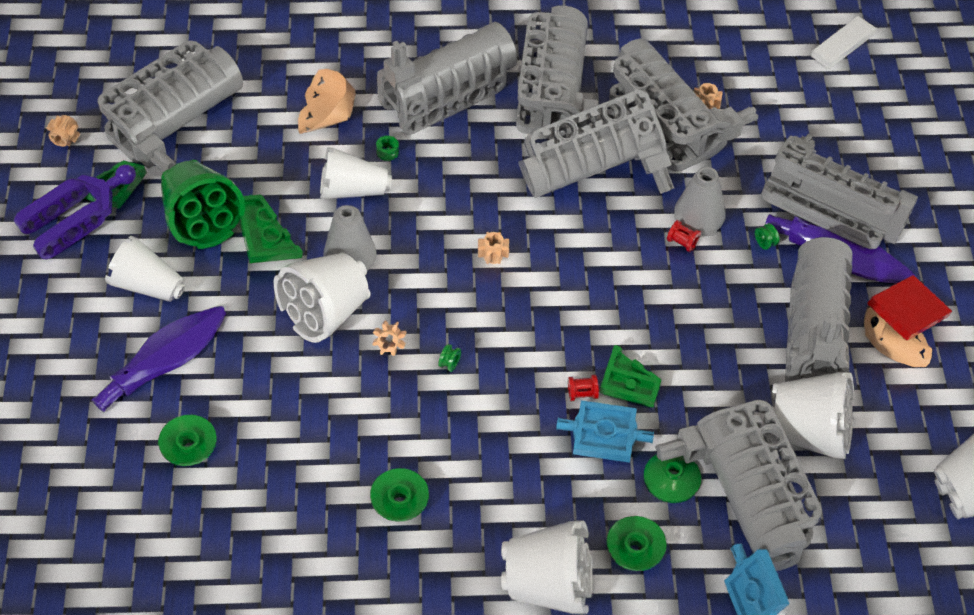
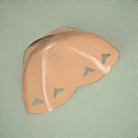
[298,69,356,134]
[864,305,932,367]

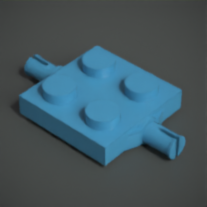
[556,400,654,463]
[724,544,790,615]

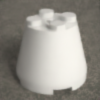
[274,253,370,343]
[772,372,854,459]
[934,434,974,519]
[501,521,593,614]

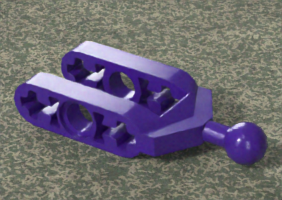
[14,164,136,260]

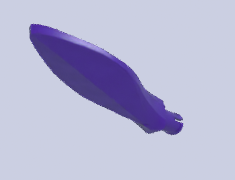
[765,214,916,284]
[91,306,226,413]

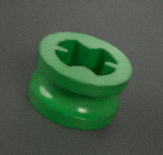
[376,136,399,161]
[755,223,779,250]
[438,344,461,372]

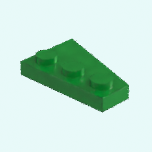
[239,194,303,264]

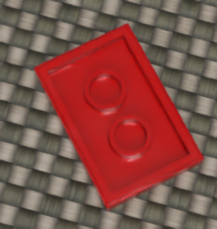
[867,275,952,341]

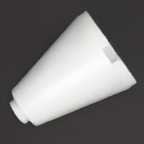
[320,147,392,199]
[105,236,185,302]

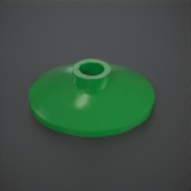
[158,415,217,466]
[644,455,701,503]
[370,468,429,522]
[607,516,667,571]

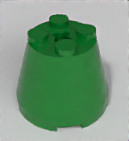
[161,159,245,249]

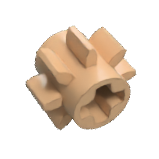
[693,83,723,109]
[46,115,80,147]
[478,232,509,264]
[372,320,407,356]

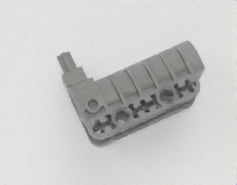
[516,6,620,137]
[377,22,517,135]
[609,39,758,172]
[98,41,243,172]
[518,90,674,198]
[761,134,918,249]
[785,237,853,382]
[655,400,822,571]

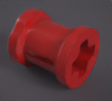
[667,220,701,252]
[567,374,599,402]

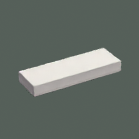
[811,16,877,69]

